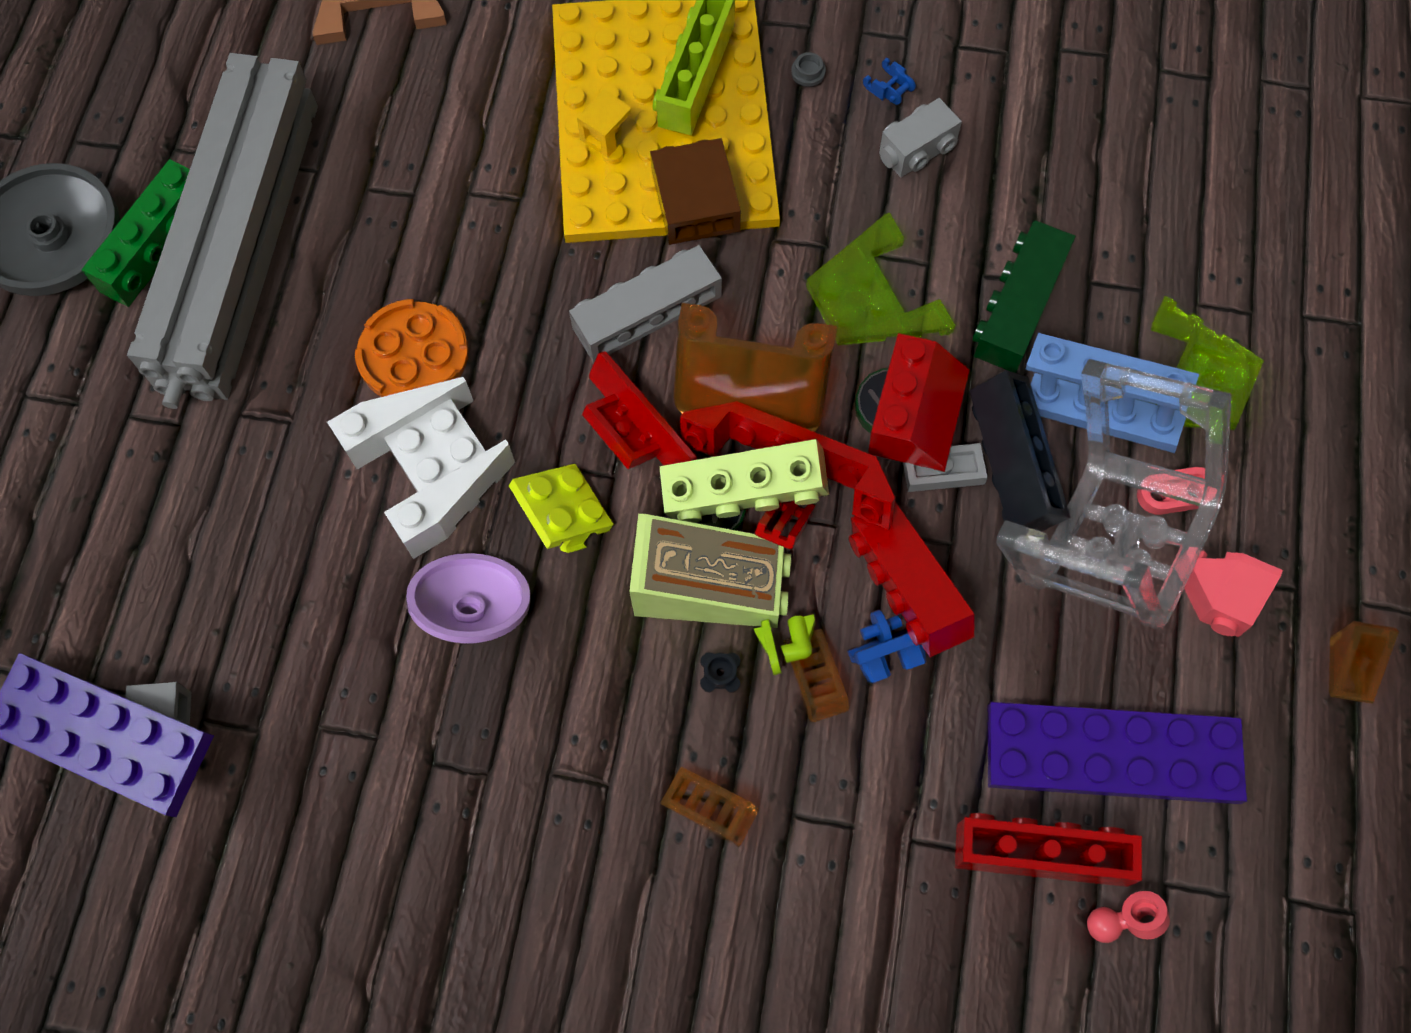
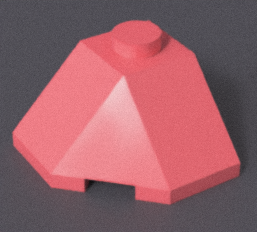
[1175,550,1283,637]

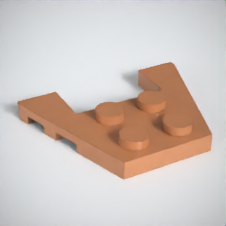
[313,0,447,45]

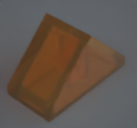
[1329,621,1399,704]

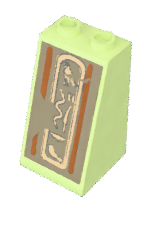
[629,513,791,628]

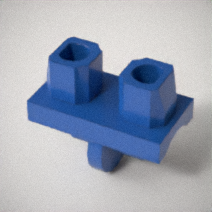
[847,610,926,683]

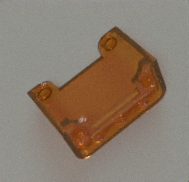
[674,303,838,432]

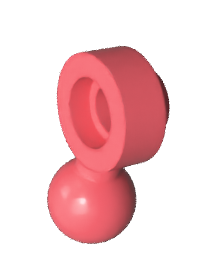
[1087,891,1170,943]

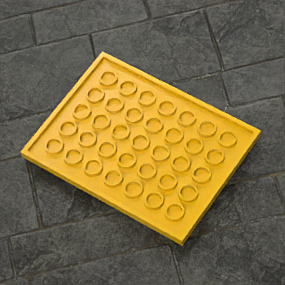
[552,0,780,243]

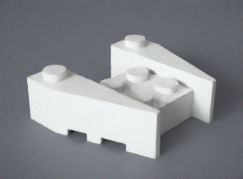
[327,377,515,559]

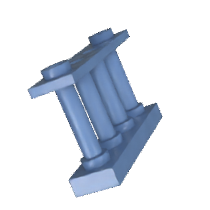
[1026,333,1199,453]

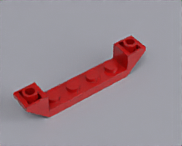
[680,401,895,530]

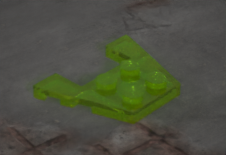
[806,213,955,345]
[1137,296,1264,430]

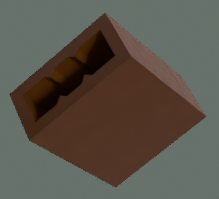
[650,138,741,245]

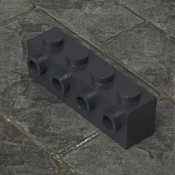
[969,370,1071,536]

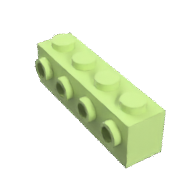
[659,439,829,523]

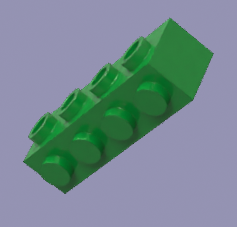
[81,159,190,307]

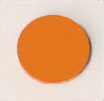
[355,299,469,397]

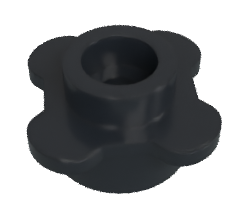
[700,652,741,693]

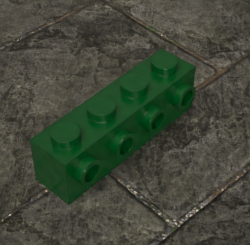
[972,220,1076,373]

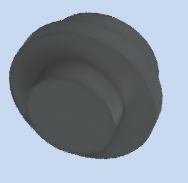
[791,52,826,87]

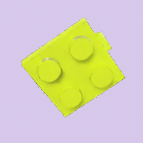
[509,464,614,553]

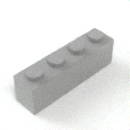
[569,245,722,363]

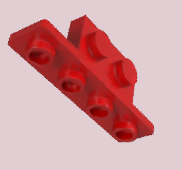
[582,351,697,470]

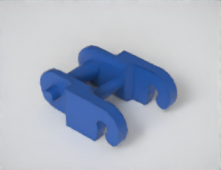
[863,58,916,105]

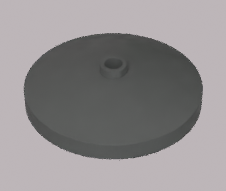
[0,163,120,296]

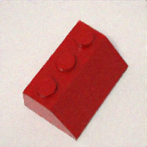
[868,333,970,472]

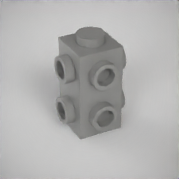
[879,98,962,178]

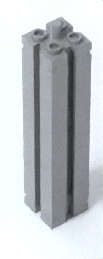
[127,53,318,409]

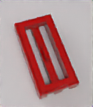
[755,501,815,549]

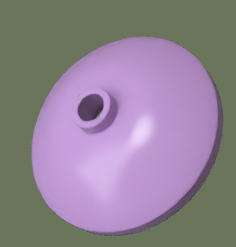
[406,553,530,644]

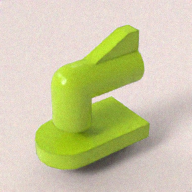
[754,614,816,675]

